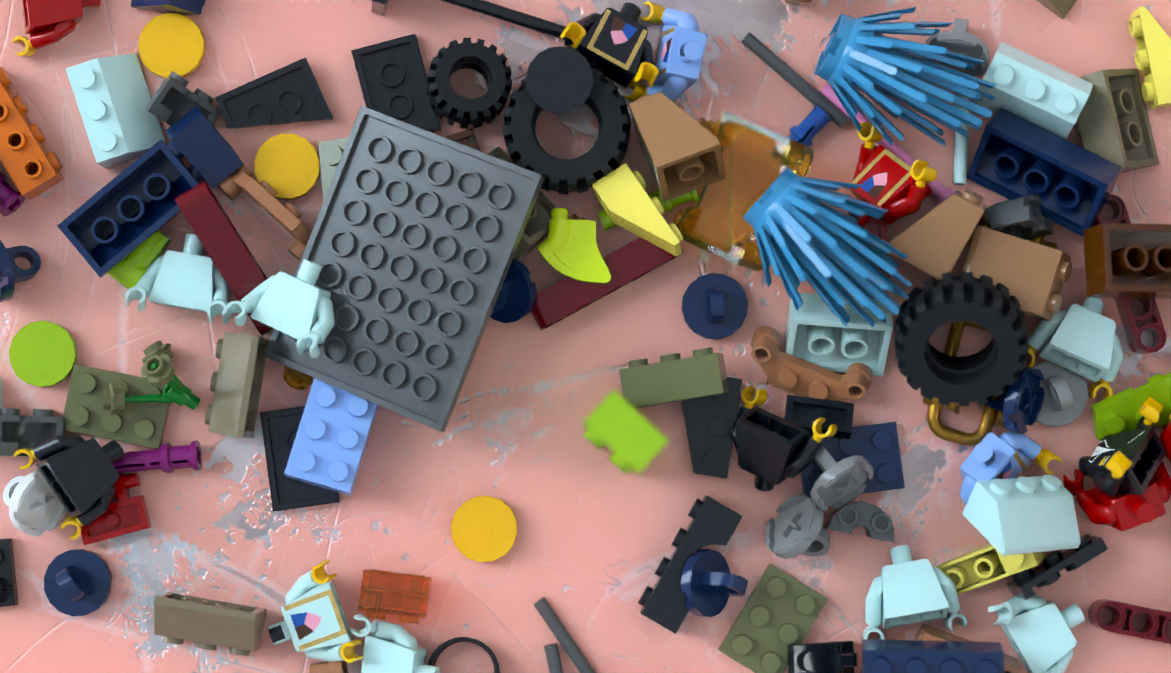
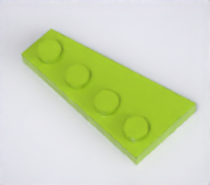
[1091,372,1171,440]

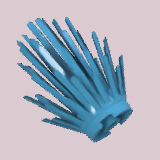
[814,7,996,146]
[743,168,913,327]

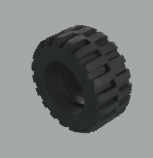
[503,69,631,194]
[895,271,1028,407]

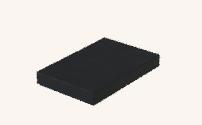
[351,34,441,133]
[260,406,340,511]

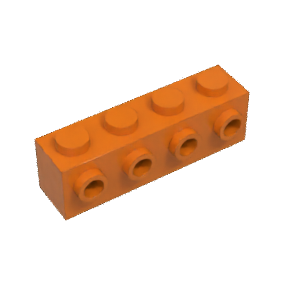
[0,67,64,199]

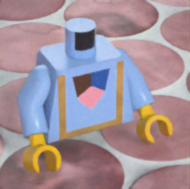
[624,1,707,102]
[960,431,1062,504]

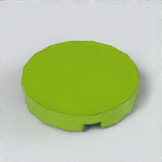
[9,321,78,387]

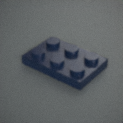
[801,422,905,498]

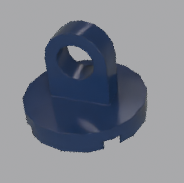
[0,240,41,303]
[490,258,537,323]
[681,273,748,340]
[983,366,1045,434]
[44,549,112,616]
[681,549,748,617]

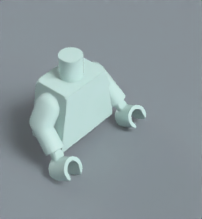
[125,234,232,323]
[225,259,335,358]
[863,545,967,640]
[988,596,1086,673]
[350,614,441,673]

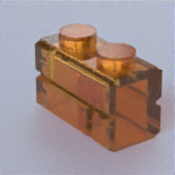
[358,568,432,624]

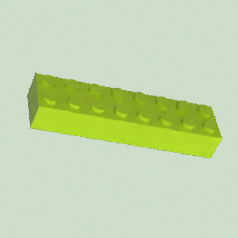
[583,390,669,474]

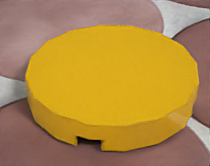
[138,13,205,79]
[254,133,321,200]
[451,496,517,562]

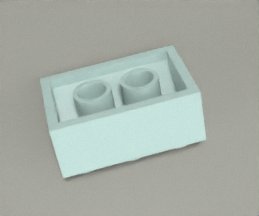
[973,42,1093,139]
[66,53,167,168]
[785,293,893,376]
[962,475,1081,556]

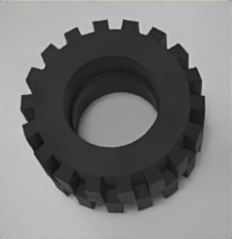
[426,38,512,129]

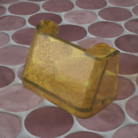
[673,111,814,271]

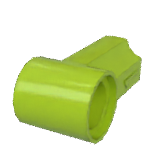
[107,231,171,289]

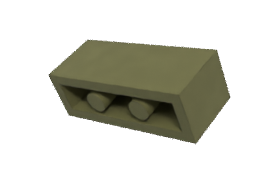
[619,347,729,409]

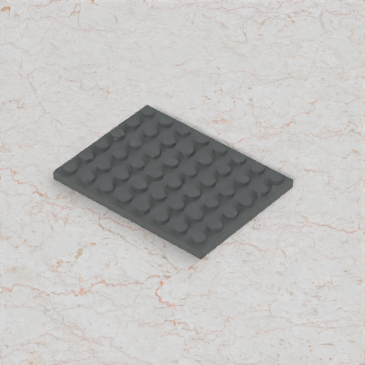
[263,106,545,432]

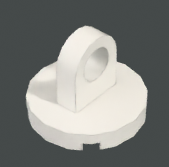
[3,470,67,537]

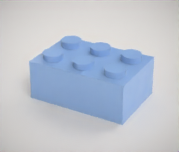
[284,378,379,496]

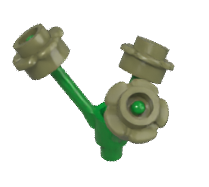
[102,341,200,416]

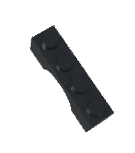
[638,495,743,634]

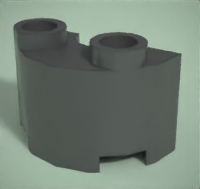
[145,71,220,126]
[985,194,1054,240]
[0,408,64,456]
[824,502,894,542]

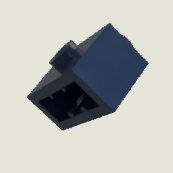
[165,106,244,189]

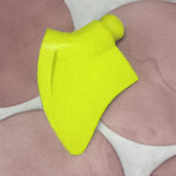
[536,208,611,284]

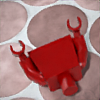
[1063,462,1171,531]

